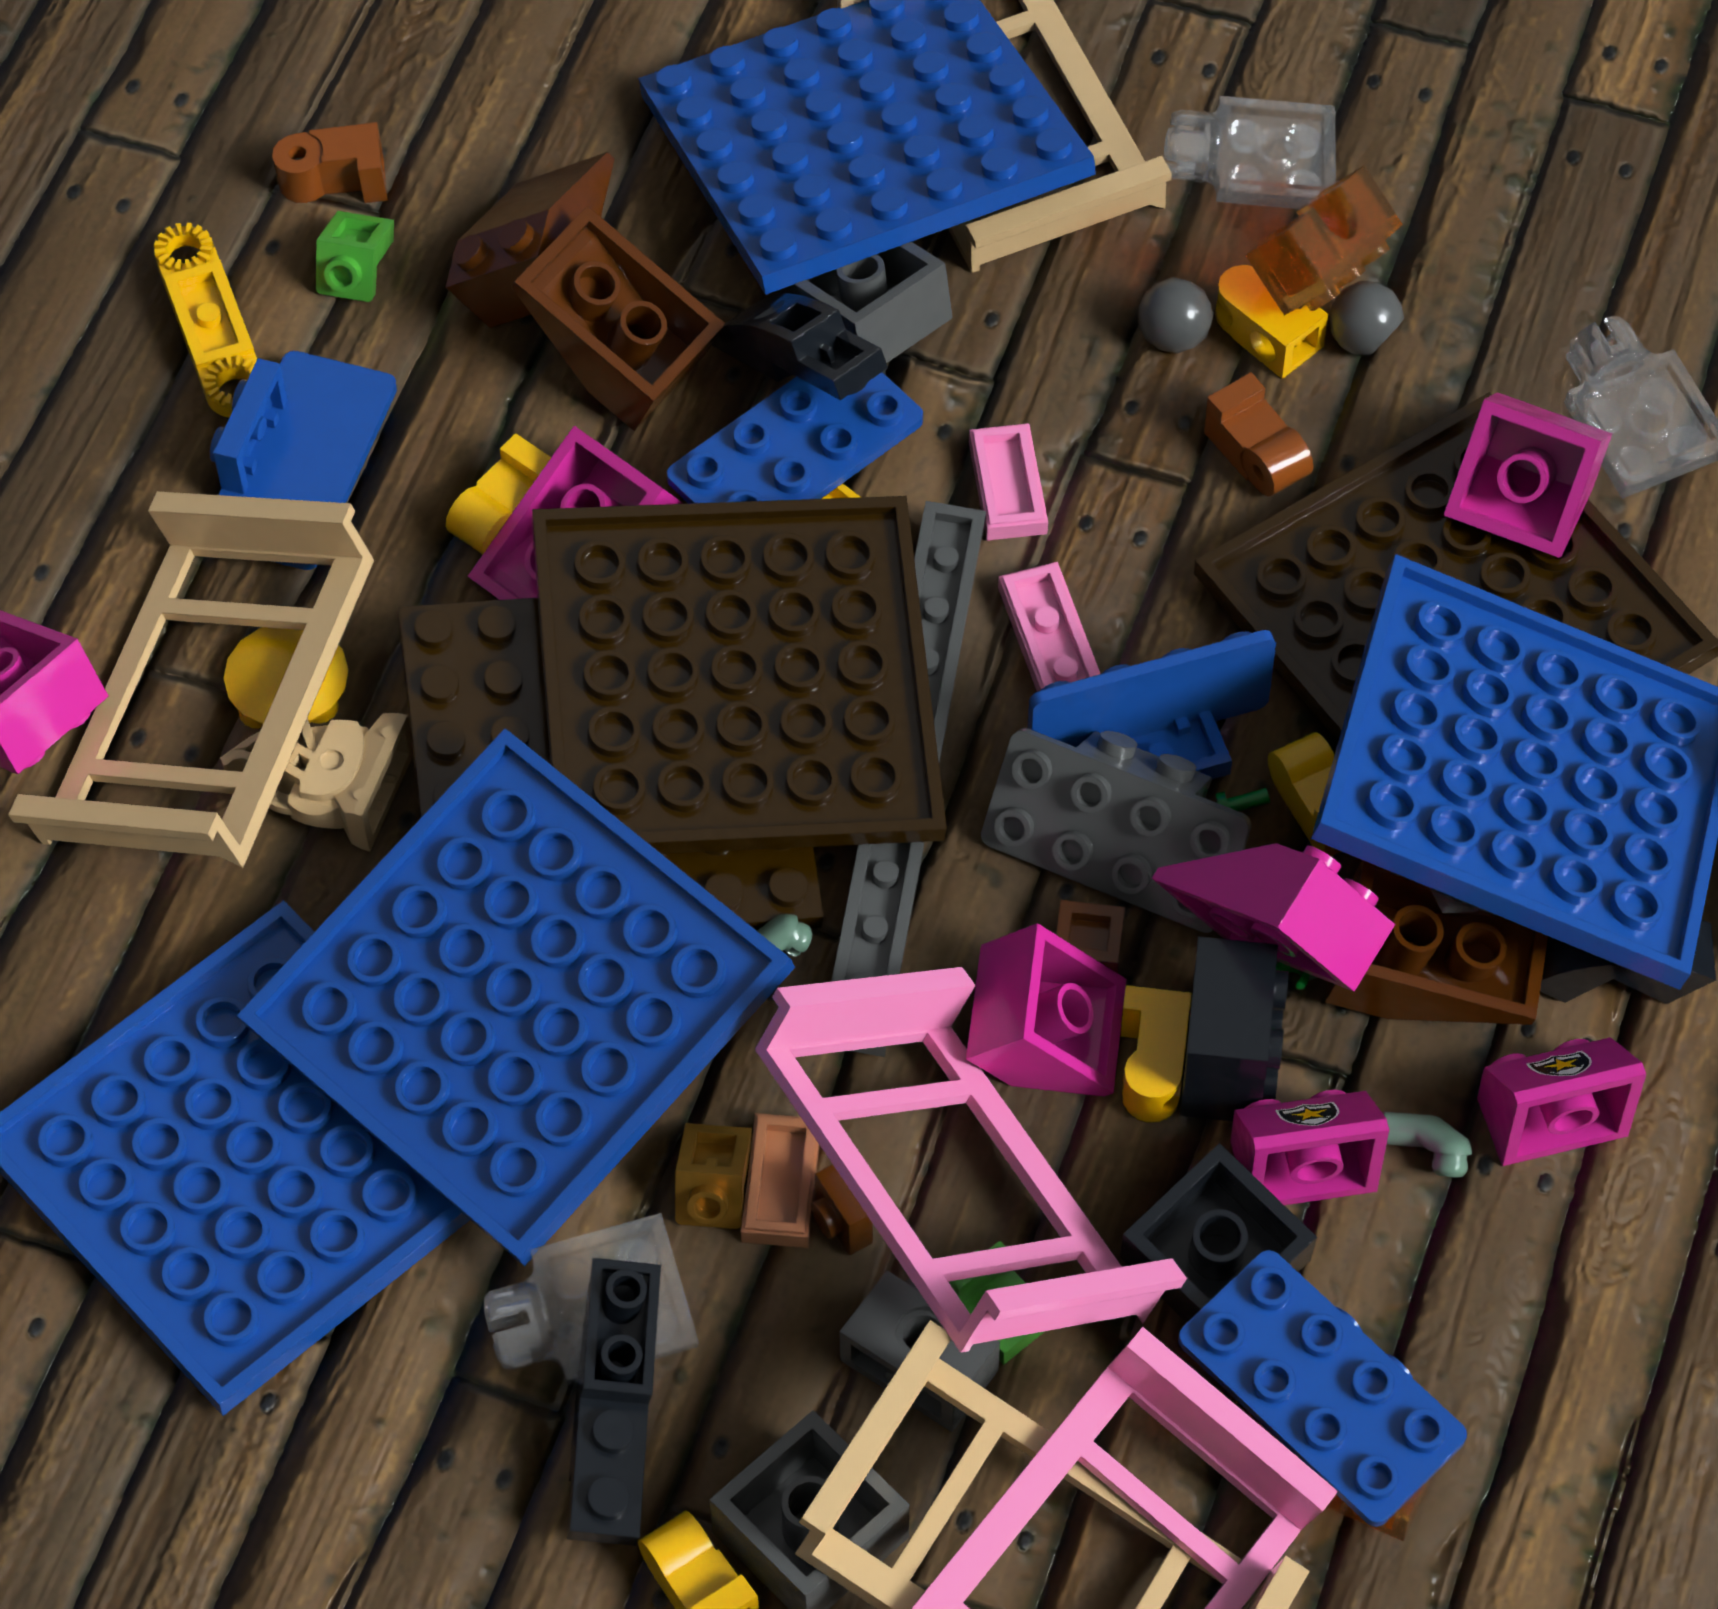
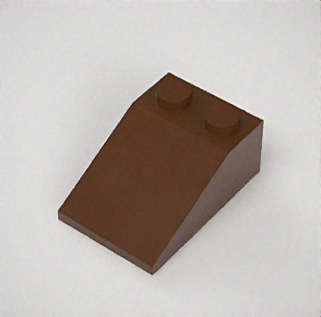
[446,152,615,328]
[511,206,725,431]
[1325,860,1548,1025]

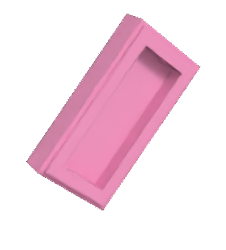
[969,423,1048,541]

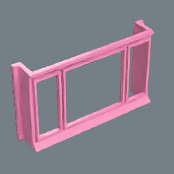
[755,967,1187,1353]
[911,1327,1338,1609]

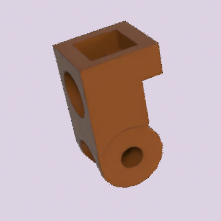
[272,122,388,203]
[1204,372,1313,497]

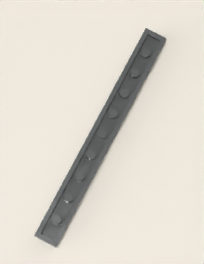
[831,501,986,1057]

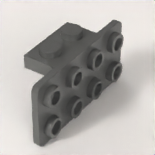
[981,728,1252,933]

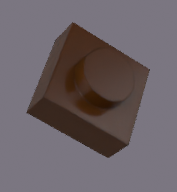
[1056,900,1125,973]
[811,1164,873,1255]

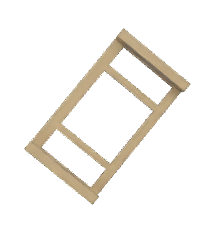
[837,0,1172,273]
[8,491,374,868]
[795,1320,1310,1609]

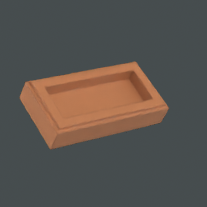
[741,1113,820,1248]

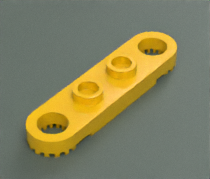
[154,222,257,418]

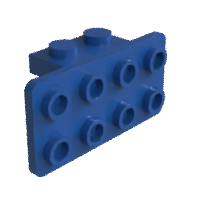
[210,351,397,570]
[667,373,923,504]
[1028,630,1276,779]
[1178,1250,1467,1527]

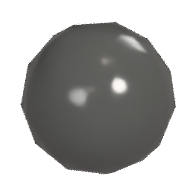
[1137,277,1213,354]
[1328,281,1404,356]

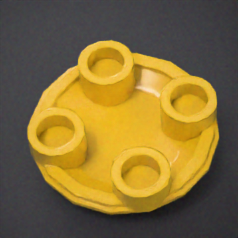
[223,627,349,729]

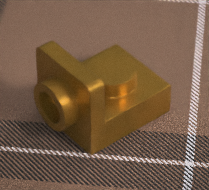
[675,1123,752,1229]

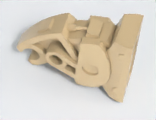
[220,713,413,852]

